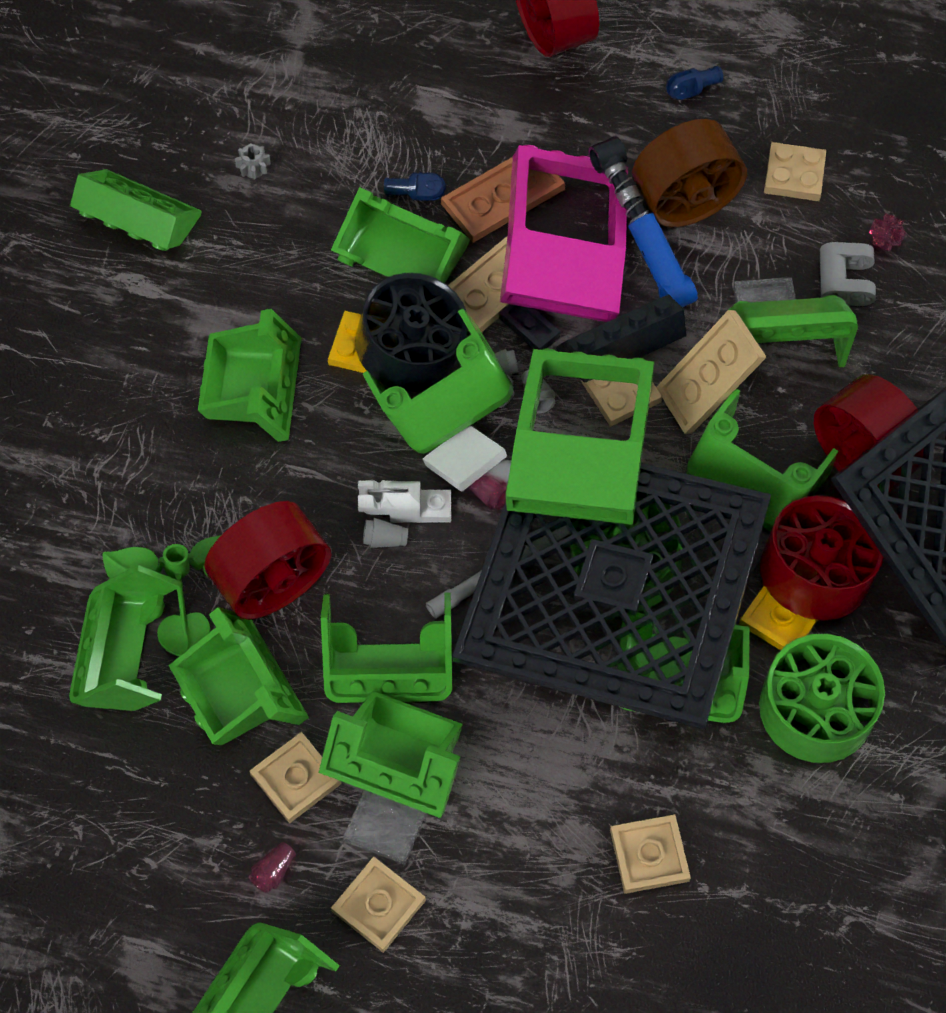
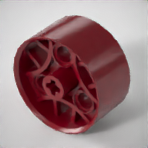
[516,0,600,57]
[813,374,924,494]
[760,495,884,620]
[204,501,331,620]

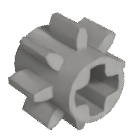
[235,143,271,179]

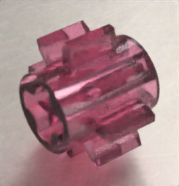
[869,213,906,251]

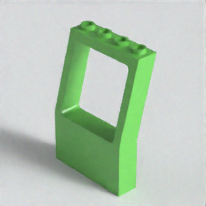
[506,348,654,525]

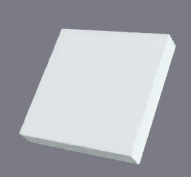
[423,425,507,492]

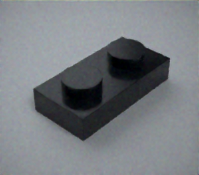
[499,304,561,350]

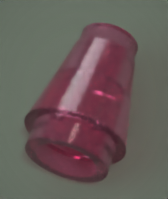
[467,475,507,510]
[248,842,296,893]

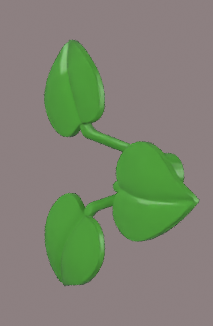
[103,535,221,657]

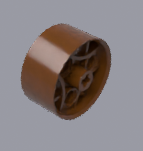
[632,119,747,227]

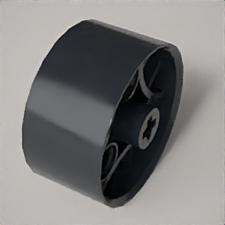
[355,273,468,392]

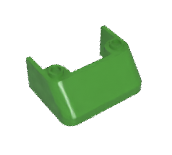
[729,295,858,368]
[363,308,513,454]
[686,389,838,531]
[69,565,181,711]
[321,592,452,703]
[192,923,340,1013]

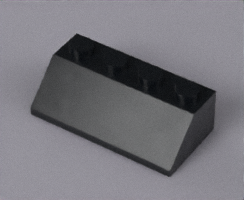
[556,294,687,383]

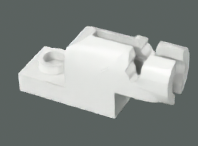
[358,480,451,523]

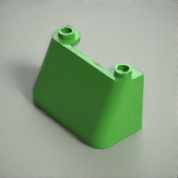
[331,187,470,283]
[617,613,750,723]

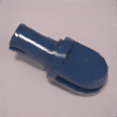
[666,65,724,100]
[384,173,446,201]

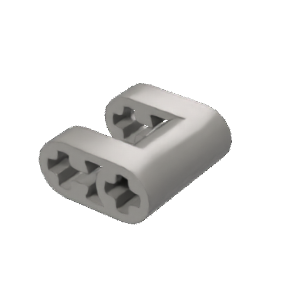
[820,242,876,306]

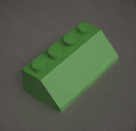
[70,169,202,251]

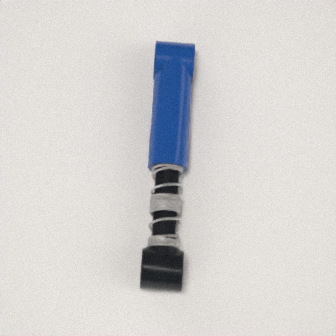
[588,136,698,307]

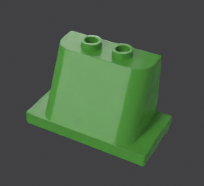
[198,309,302,442]
[168,607,309,745]
[318,691,462,818]

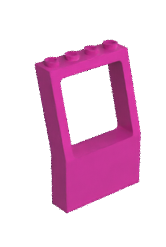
[500,145,628,322]

